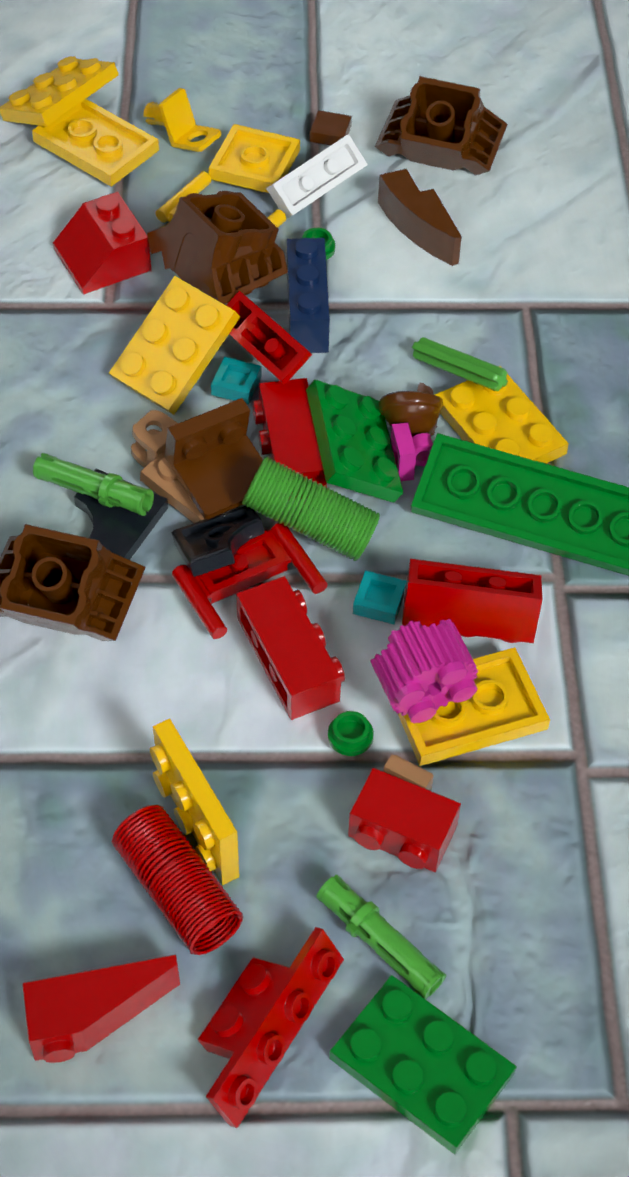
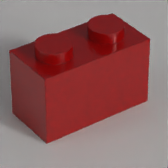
[348,768,461,873]

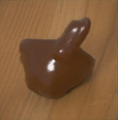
[379,383,443,437]

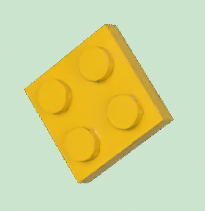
[209,124,300,193]

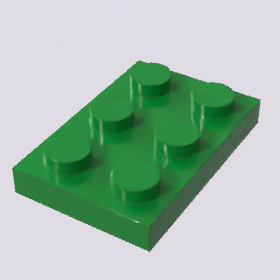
[306,379,403,503]
[329,975,517,1155]

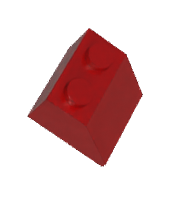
[53,191,152,295]

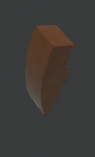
[378,168,462,266]

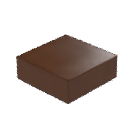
[310,110,352,146]

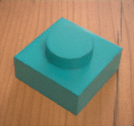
[211,357,262,405]
[352,570,407,625]

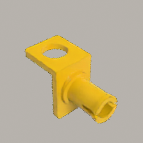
[143,88,222,152]

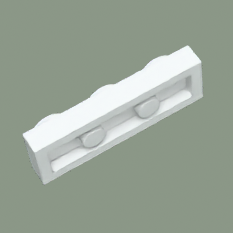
[266,134,368,219]

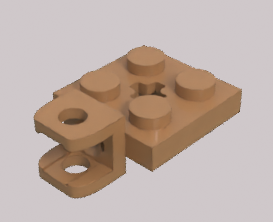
[131,410,205,523]

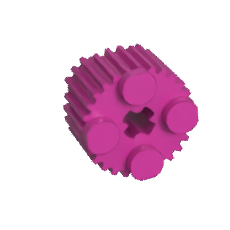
[370,619,478,723]

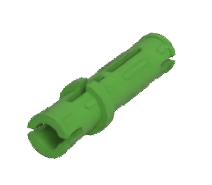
[33,453,154,516]
[316,874,446,999]

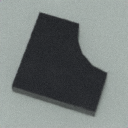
[74,468,168,560]
[171,506,265,577]

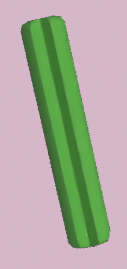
[412,337,508,391]

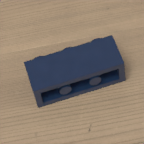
[287,238,330,353]

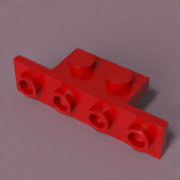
[197,927,344,1128]

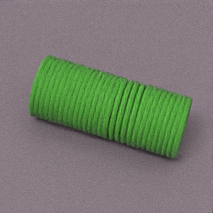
[242,456,380,561]

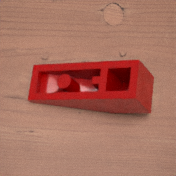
[226,290,312,385]
[22,955,180,1063]

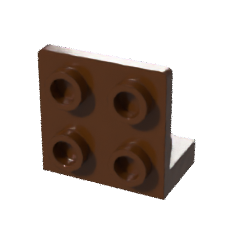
[165,398,263,519]

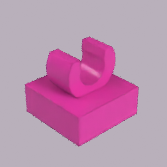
[390,422,433,482]

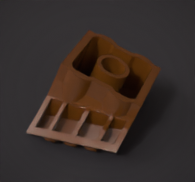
[375,76,508,175]
[147,191,288,304]
[0,524,146,641]

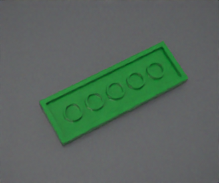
[411,433,629,576]

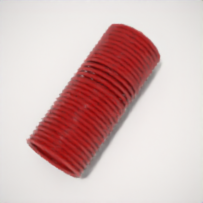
[112,805,243,955]

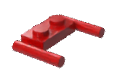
[172,522,328,639]

